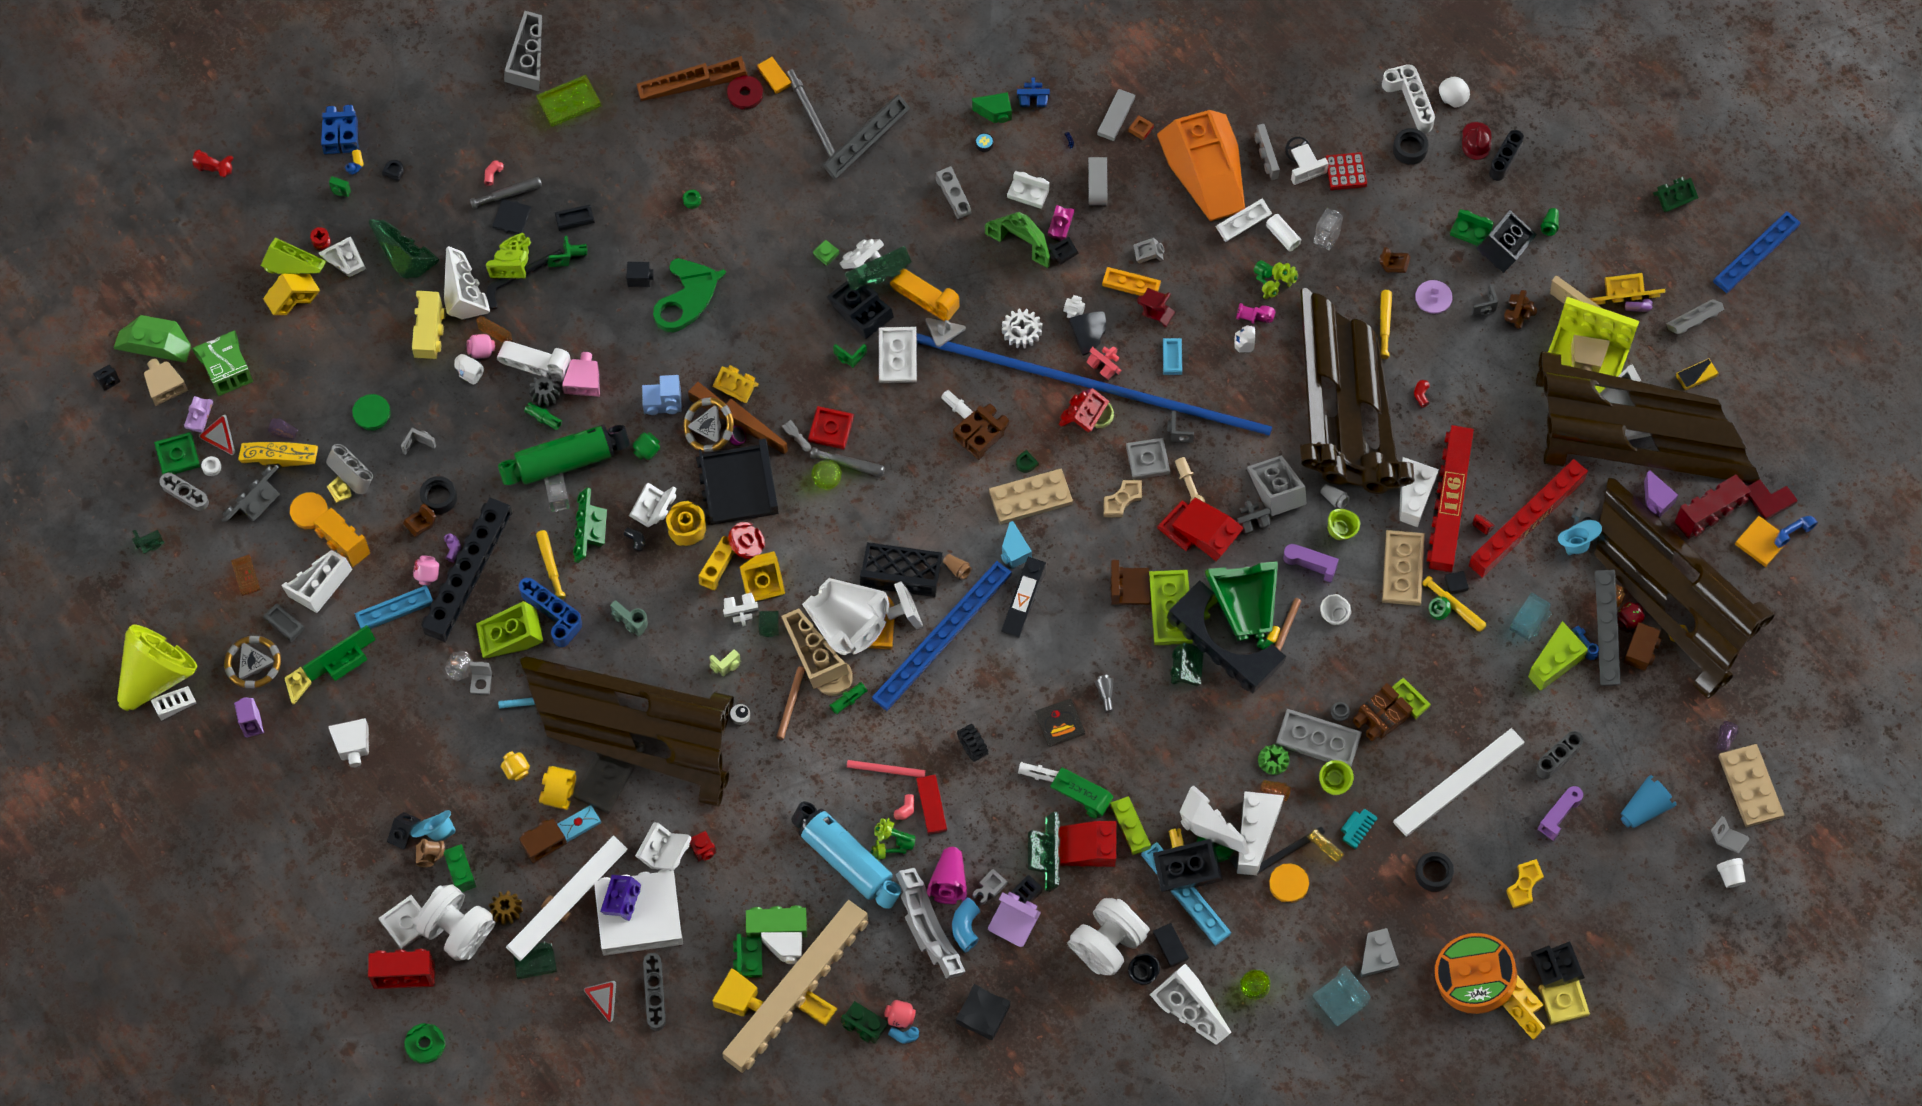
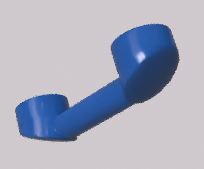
[1774,516,1818,548]

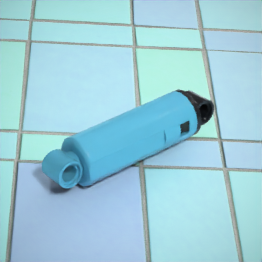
[791,801,902,909]

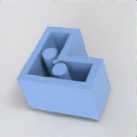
[642,375,682,415]

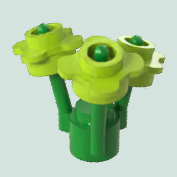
[1254,260,1298,299]
[870,818,915,860]

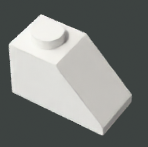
[761,932,802,964]

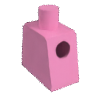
[562,352,600,397]

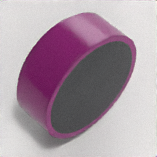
[730,426,746,446]

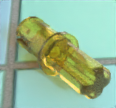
[1307,828,1344,862]

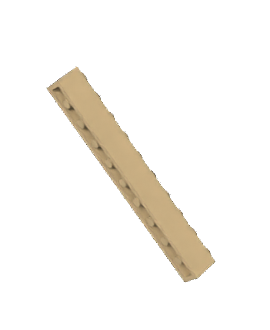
[722,900,868,1073]

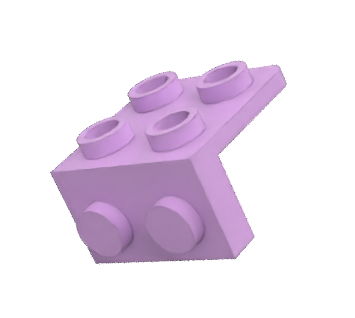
[988,892,1041,947]

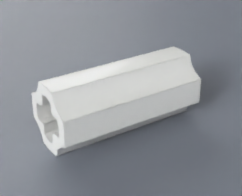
[1266,214,1301,251]

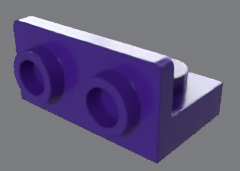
[600,875,641,921]

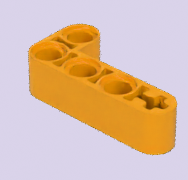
[890,268,960,321]

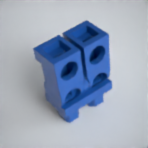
[321,105,359,154]

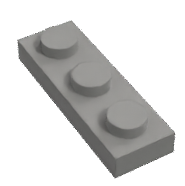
[1254,124,1280,180]
[1666,299,1724,334]

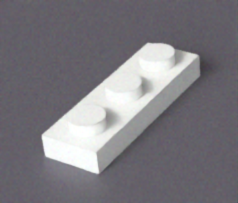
[1216,198,1272,242]

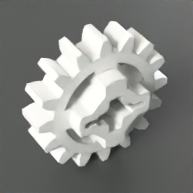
[1002,309,1042,348]

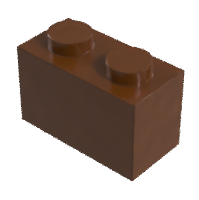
[1623,622,1662,671]
[519,818,567,864]

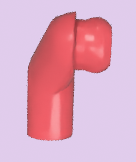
[484,160,503,186]
[894,794,914,820]

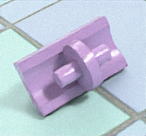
[184,396,213,433]

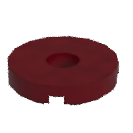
[727,76,763,110]

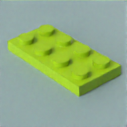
[1149,570,1193,645]

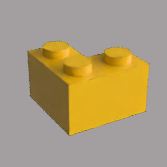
[263,273,320,315]

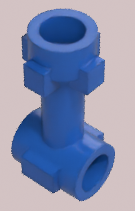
[1571,626,1599,660]

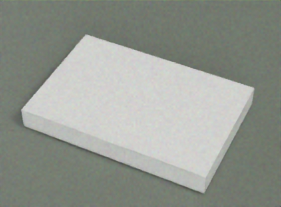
[879,327,917,383]

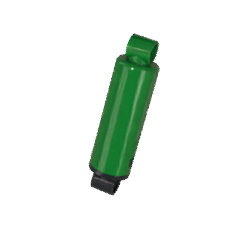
[498,424,630,485]

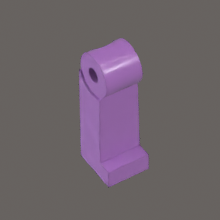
[1283,544,1339,582]
[1538,786,1583,841]

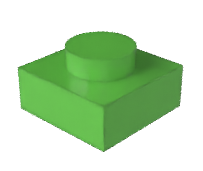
[813,240,839,266]

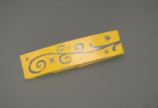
[238,442,318,467]

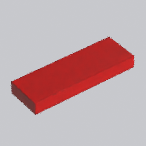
[916,774,947,835]

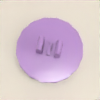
[1415,280,1452,314]

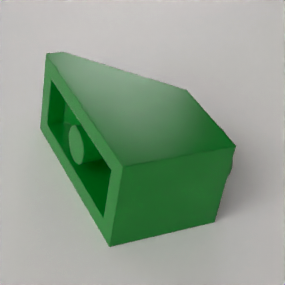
[972,92,1012,123]

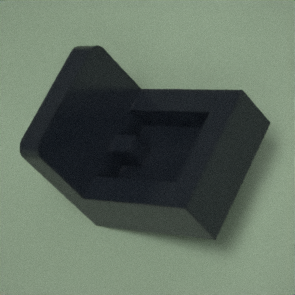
[1048,237,1079,265]

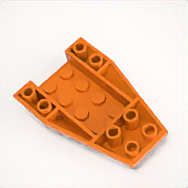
[1157,110,1245,222]

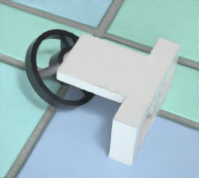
[1285,137,1329,185]

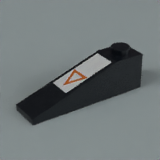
[1001,556,1046,638]

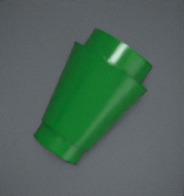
[1540,208,1559,236]

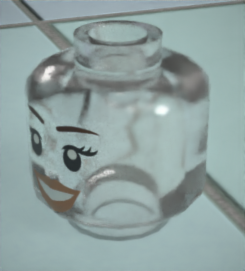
[445,651,473,681]

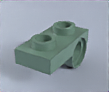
[610,600,648,637]

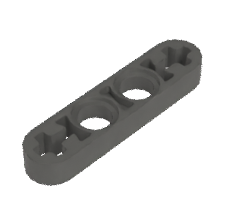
[643,953,666,1031]

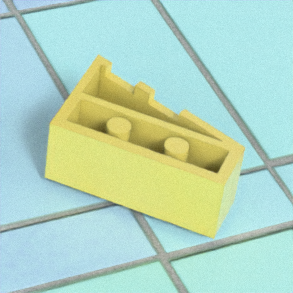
[412,291,446,359]

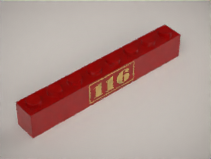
[1426,425,1474,573]
[1469,459,1588,578]

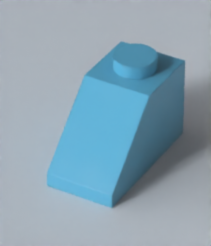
[1001,521,1032,569]

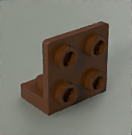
[1111,560,1150,605]

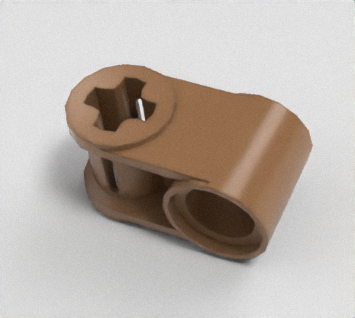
[416,839,445,867]

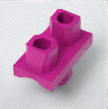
[1048,205,1074,241]

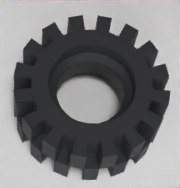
[957,724,989,762]

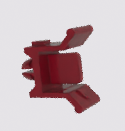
[1137,288,1175,327]

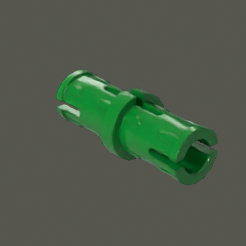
[524,402,562,430]
[829,682,868,714]

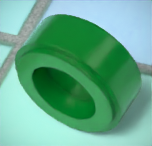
[683,190,701,209]

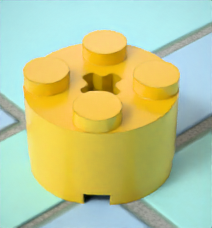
[666,501,706,546]
[539,766,576,810]

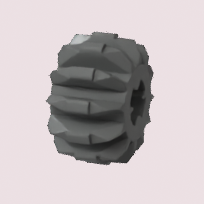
[528,374,561,407]

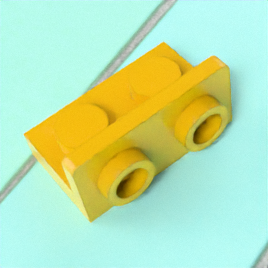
[712,365,759,403]

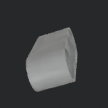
[1088,157,1107,206]
[326,444,373,494]

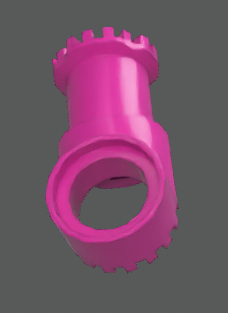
[1236,303,1276,324]

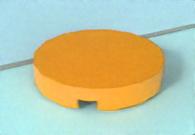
[290,492,328,529]
[1269,863,1309,903]

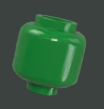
[632,432,660,460]

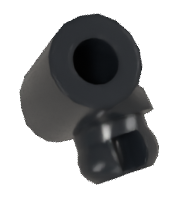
[624,527,646,551]

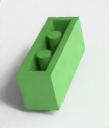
[746,905,807,937]

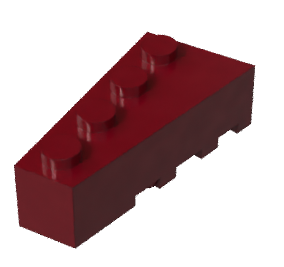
[1674,475,1751,539]

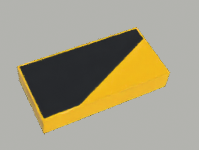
[1676,359,1719,391]

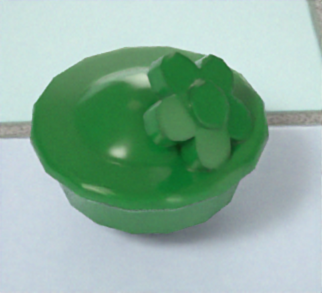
[1429,596,1451,620]

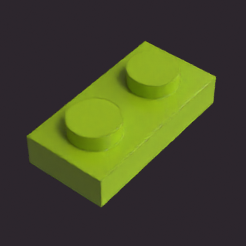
[1392,678,1431,719]

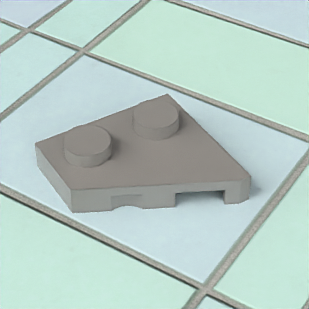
[1361,928,1399,977]

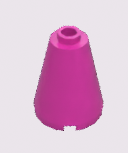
[927,847,967,904]

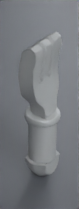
[781,420,811,451]

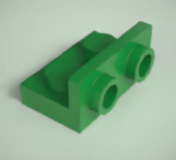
[1450,209,1494,246]
[733,934,762,978]

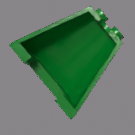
[1205,561,1278,641]

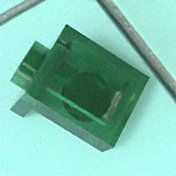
[759,611,779,637]

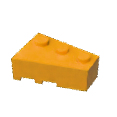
[314,508,370,567]

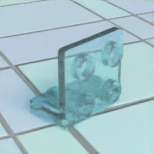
[1313,966,1371,1026]

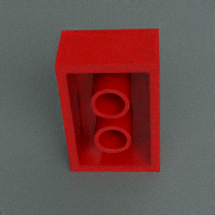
[368,949,435,989]

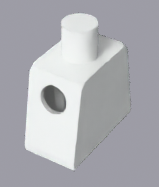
[329,718,369,767]

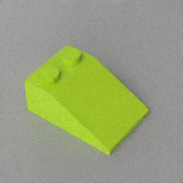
[261,238,326,274]
[476,601,543,659]

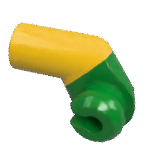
[1256,626,1280,650]

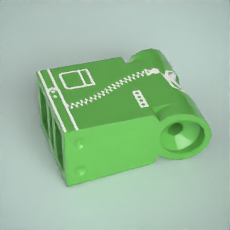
[192,330,253,396]

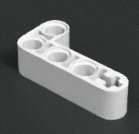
[1382,65,1435,133]
[497,341,571,382]

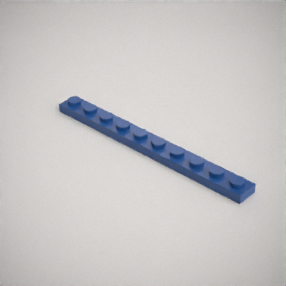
[872,561,1012,711]

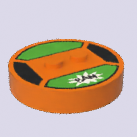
[1435,933,1517,1014]

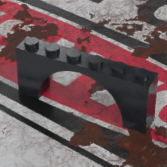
[1167,580,1286,694]

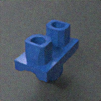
[1017,77,1050,107]

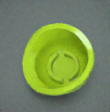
[1327,509,1360,540]
[1319,760,1354,795]

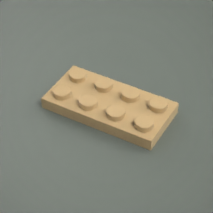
[989,468,1073,525]
[1718,744,1784,827]

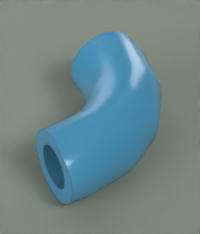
[952,897,980,953]

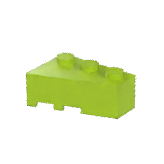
[1528,621,1588,691]

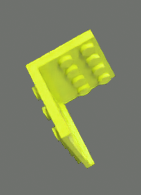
[1548,297,1639,393]

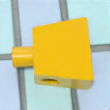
[712,968,764,1017]

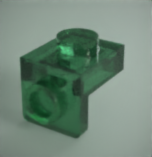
[132,530,165,553]

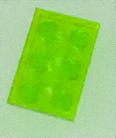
[536,75,601,127]

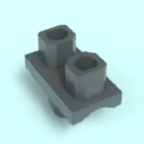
[1235,500,1271,534]

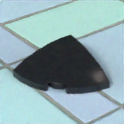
[1069,312,1106,356]

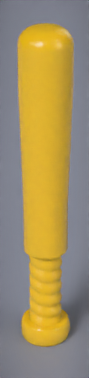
[1380,290,1392,359]
[536,530,566,600]
[1422,576,1486,632]

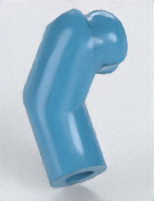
[888,1026,919,1044]

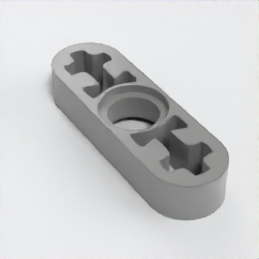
[159,473,209,511]

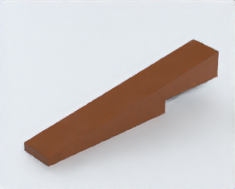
[637,56,748,101]
[688,382,788,454]

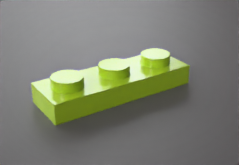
[1110,796,1151,855]

